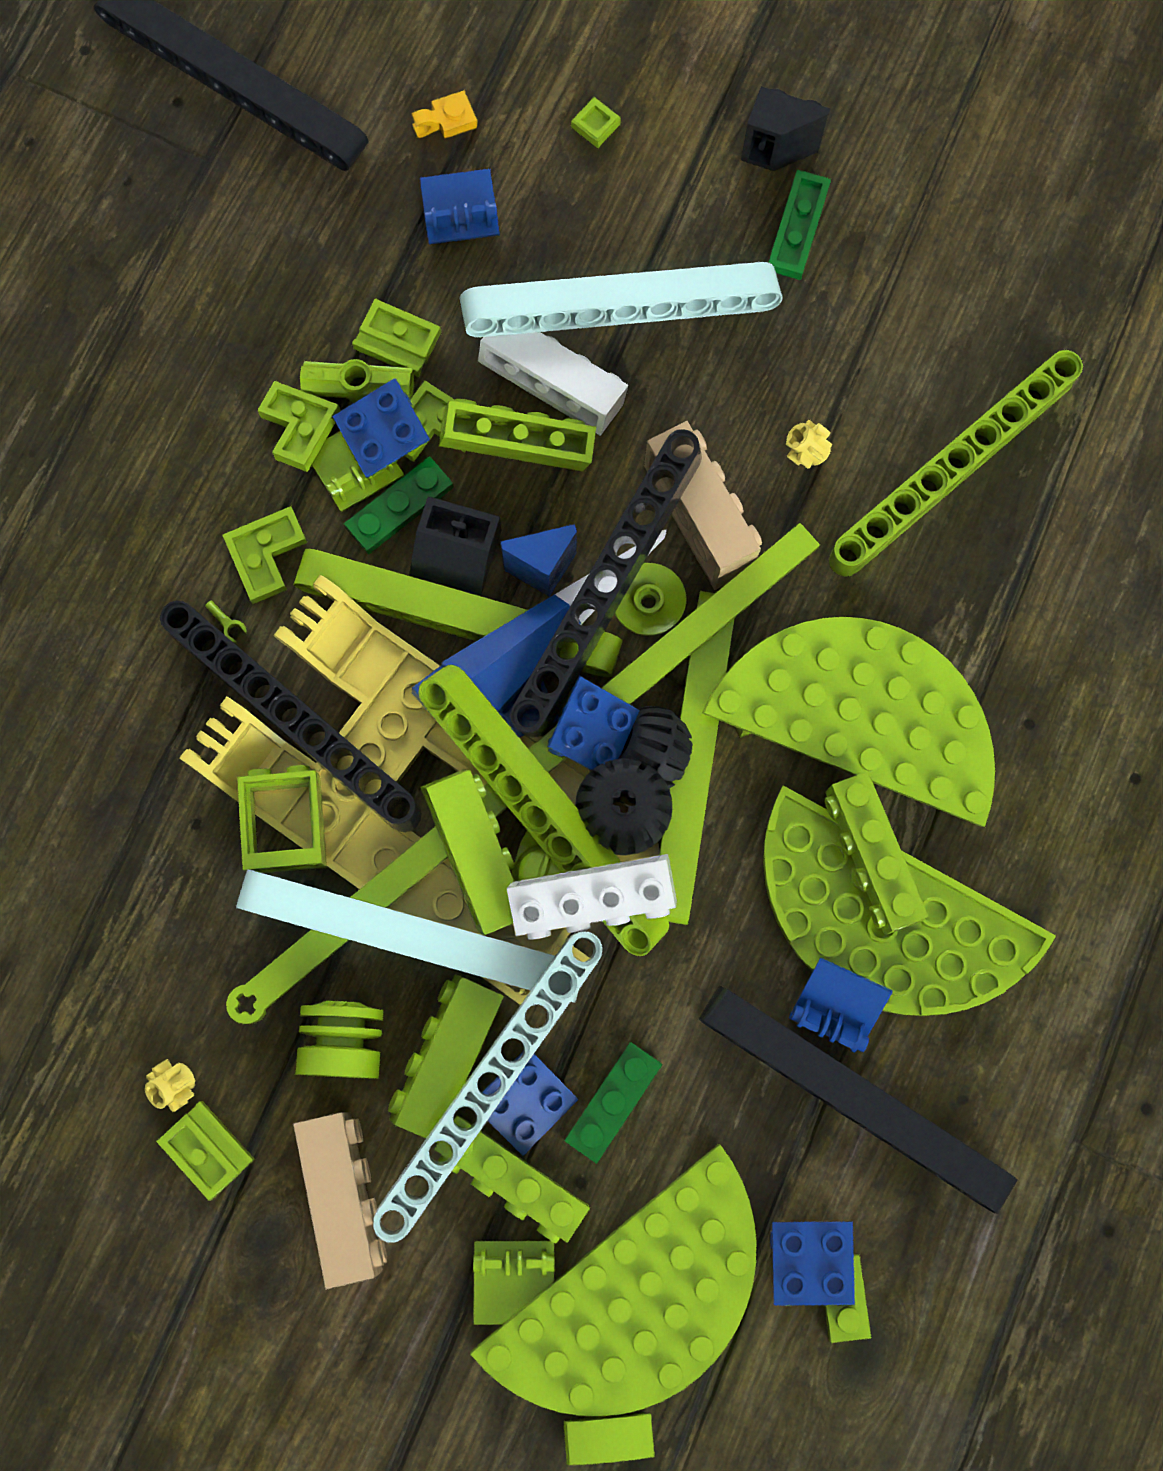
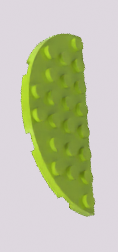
[702,617,995,827]
[763,786,1056,1016]
[470,1144,757,1417]

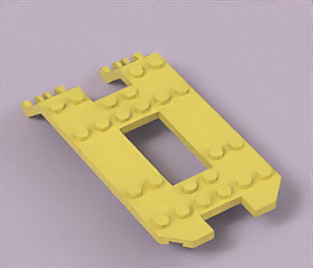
[179,575,660,1005]

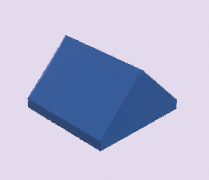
[501,524,577,597]

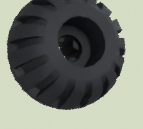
[619,706,693,790]
[575,758,673,855]

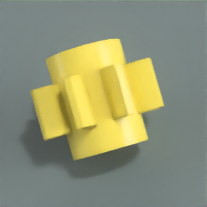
[786,420,832,469]
[145,1059,195,1112]

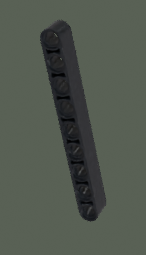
[93,0,369,171]
[510,429,702,737]
[160,600,422,832]
[698,986,1018,1215]

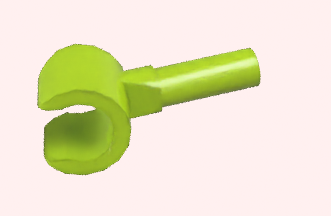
[205,600,247,644]

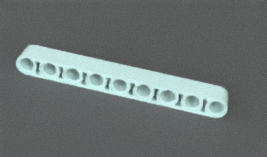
[459,262,782,337]
[236,869,579,1003]
[373,932,602,1242]

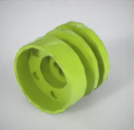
[296,1001,383,1079]

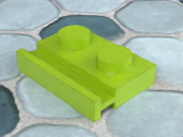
[352,299,441,377]
[156,1101,255,1201]

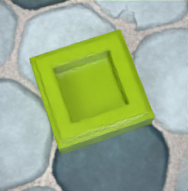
[571,97,621,148]

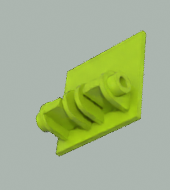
[312,431,405,512]
[473,1241,554,1325]

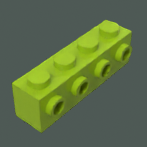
[439,399,596,472]
[420,769,515,936]
[825,771,929,936]
[388,975,504,1144]
[434,1115,590,1244]

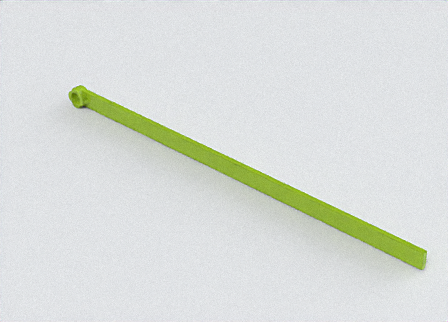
[226,523,820,1024]

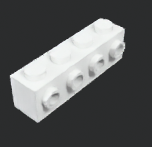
[478,332,628,436]
[507,854,677,940]

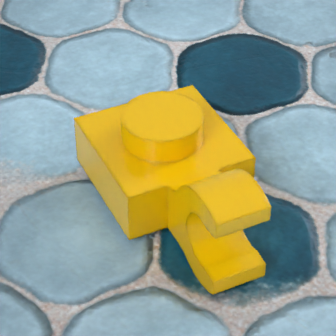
[412,90,477,139]

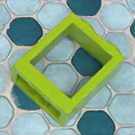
[237,765,326,873]

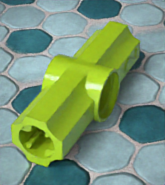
[300,359,414,403]

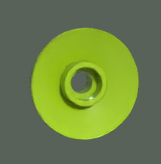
[615,563,686,636]

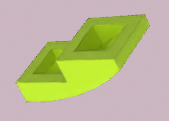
[564,1412,654,1465]

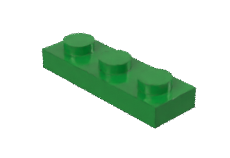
[769,169,831,280]
[344,456,454,555]
[564,1042,663,1164]

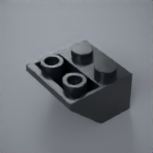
[741,86,830,171]
[409,496,502,596]

